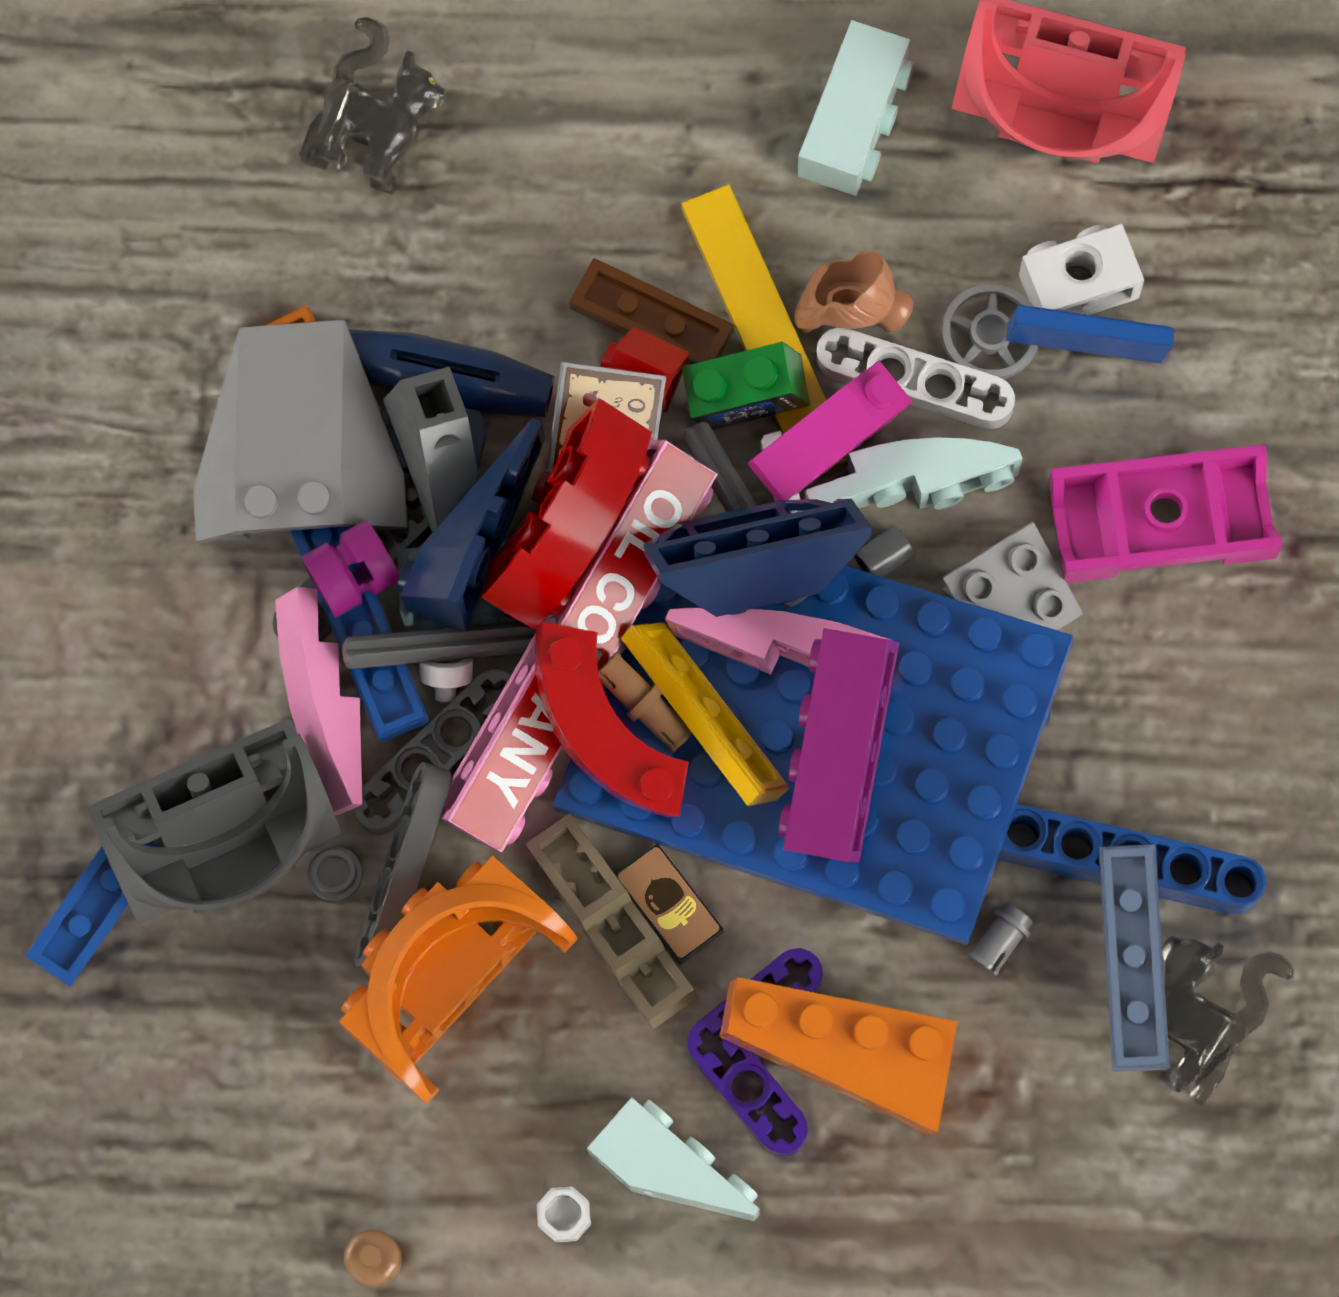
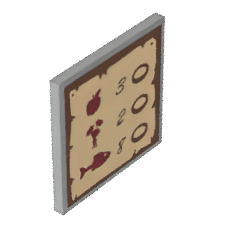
[546,362,666,471]

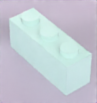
[798,20,916,196]

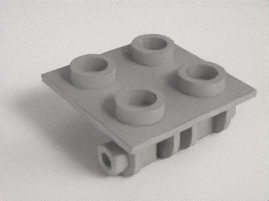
[942,522,1083,630]

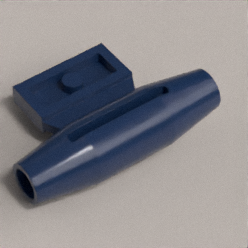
[349,329,555,473]

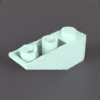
[587,1097,760,1221]

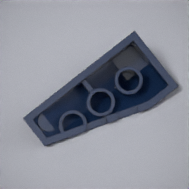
[397,418,545,632]

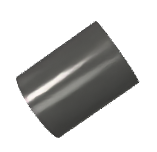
[854,526,915,577]

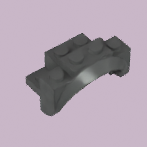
[87,718,342,924]

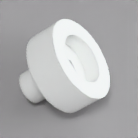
[419,658,473,702]

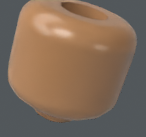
[344,1229,402,1288]

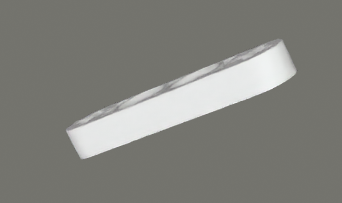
[816,328,1015,429]

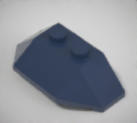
[643,498,872,617]

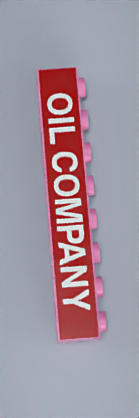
[440,439,718,852]

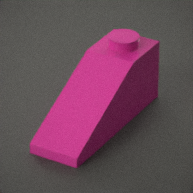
[747,360,913,501]

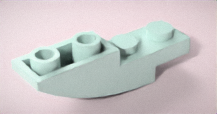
[805,437,1023,510]

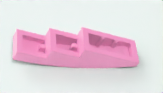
[275,587,362,815]
[665,608,891,675]

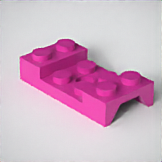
[1048,444,1282,583]

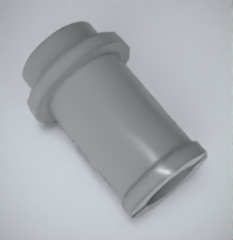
[967,903,1033,977]

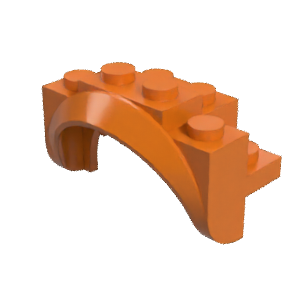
[339,855,578,1104]

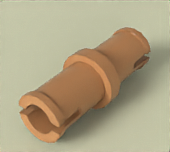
[598,651,692,754]

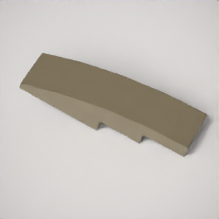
[525,813,698,1029]

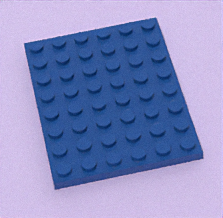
[553,519,1074,945]

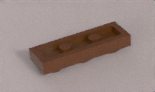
[569,258,734,365]

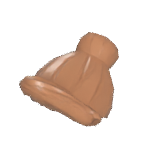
[794,251,914,333]

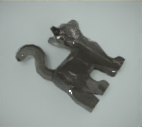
[299,17,446,195]
[1160,936,1294,1106]

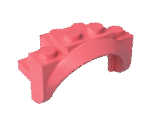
[951,0,1186,164]

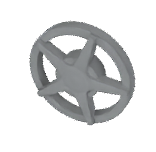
[941,284,1038,379]

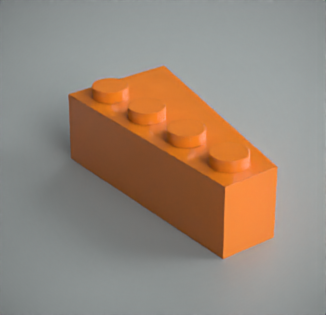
[720,977,958,1135]

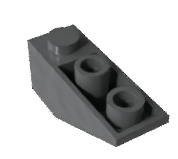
[383,367,479,533]

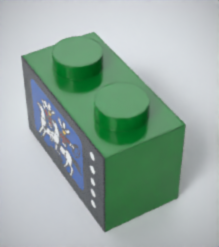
[682,341,810,430]

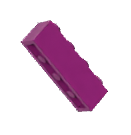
[779,628,899,862]

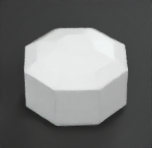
[537,1187,591,1243]

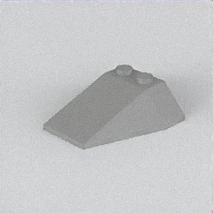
[194,320,408,543]

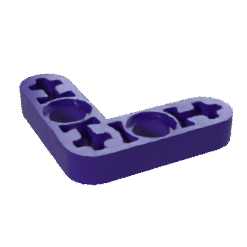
[687,948,823,1157]

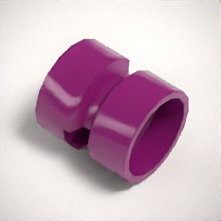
[300,520,400,618]

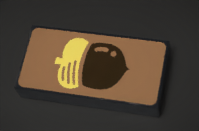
[615,843,724,965]

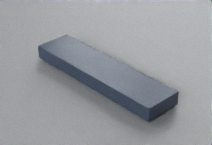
[1099,844,1170,1072]

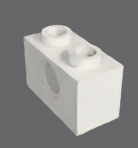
[1019,224,1144,315]

